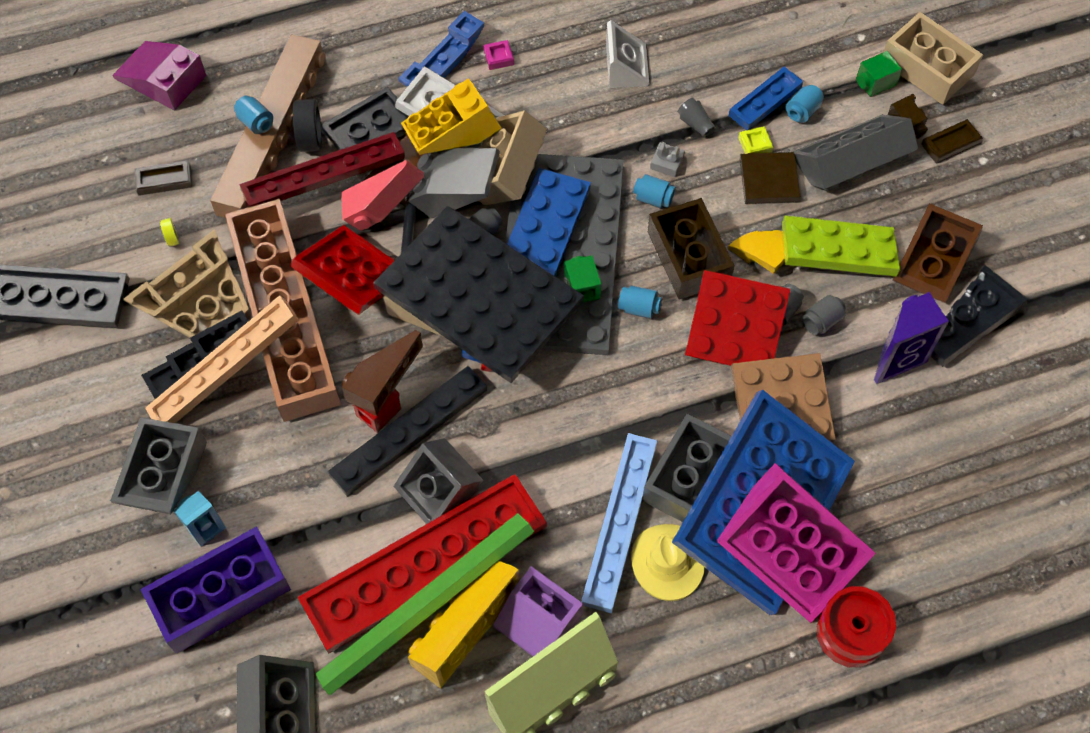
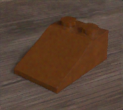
[892,203,983,304]

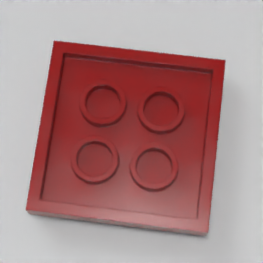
[290,225,395,315]
[685,270,790,366]

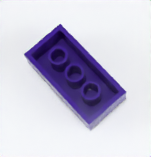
[140,526,291,654]

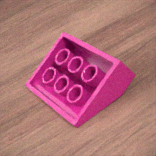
[717,463,876,623]

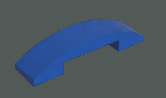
[398,11,484,87]

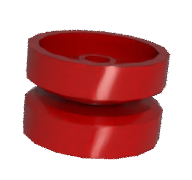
[816,586,896,668]

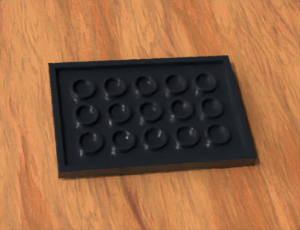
[373,206,584,383]

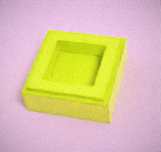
[738,126,773,154]

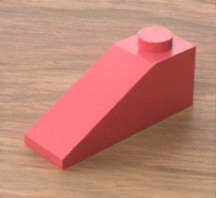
[342,160,424,231]

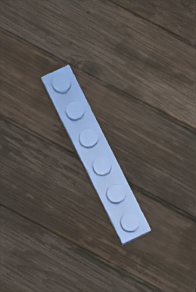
[581,433,657,613]

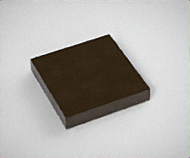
[739,152,801,204]

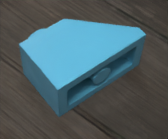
[174,491,226,547]

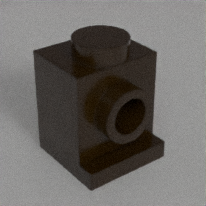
[888,94,928,139]

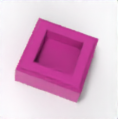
[483,40,514,70]

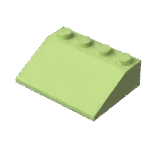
[484,612,618,733]

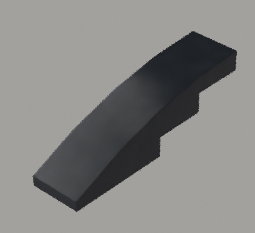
[141,310,248,399]

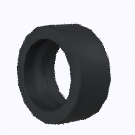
[293,99,322,152]

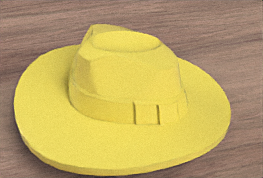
[631,524,705,601]

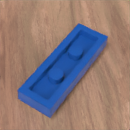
[728,66,803,130]

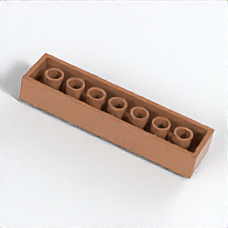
[225,199,341,422]

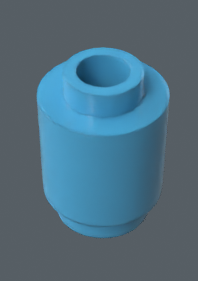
[786,85,824,123]
[234,95,274,134]
[633,174,676,208]
[618,285,662,319]

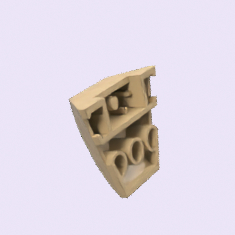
[124,229,249,338]

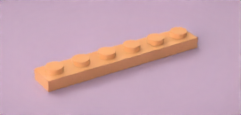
[145,296,299,423]

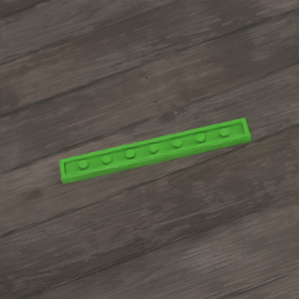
[316,513,534,695]

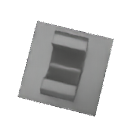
[650,142,685,177]

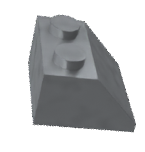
[393,438,483,524]

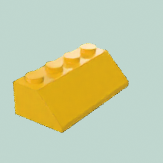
[408,561,519,689]

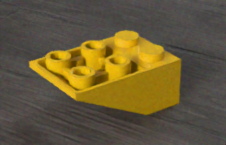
[401,78,502,155]

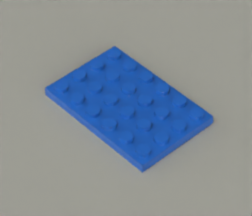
[672,390,855,615]

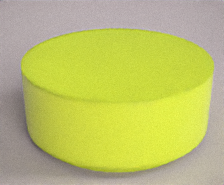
[160,217,180,247]

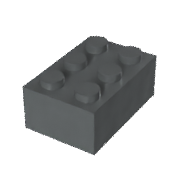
[642,414,731,522]

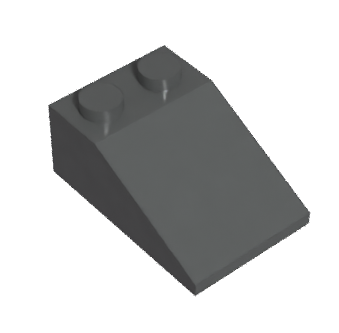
[408,148,500,218]
[110,417,207,515]

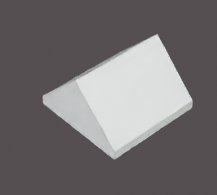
[606,20,649,88]

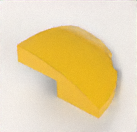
[728,230,785,274]

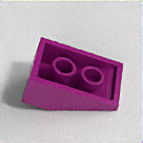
[113,41,207,111]

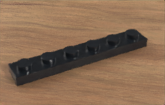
[328,366,487,497]

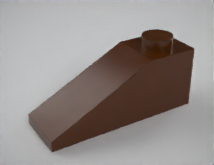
[342,330,423,416]

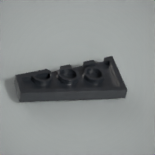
[931,265,1028,367]

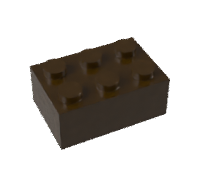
[647,198,735,300]

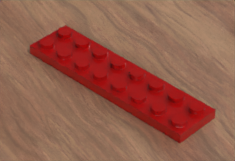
[297,474,547,654]

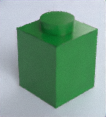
[856,51,902,97]
[565,255,601,303]

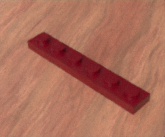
[239,132,405,207]

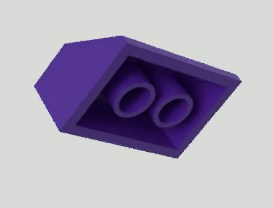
[874,292,949,384]

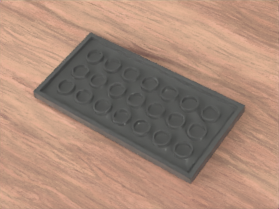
[505,154,624,355]

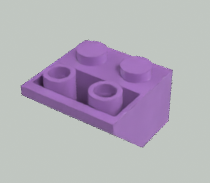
[493,566,583,656]

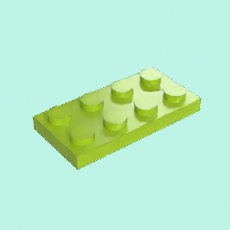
[782,215,900,277]

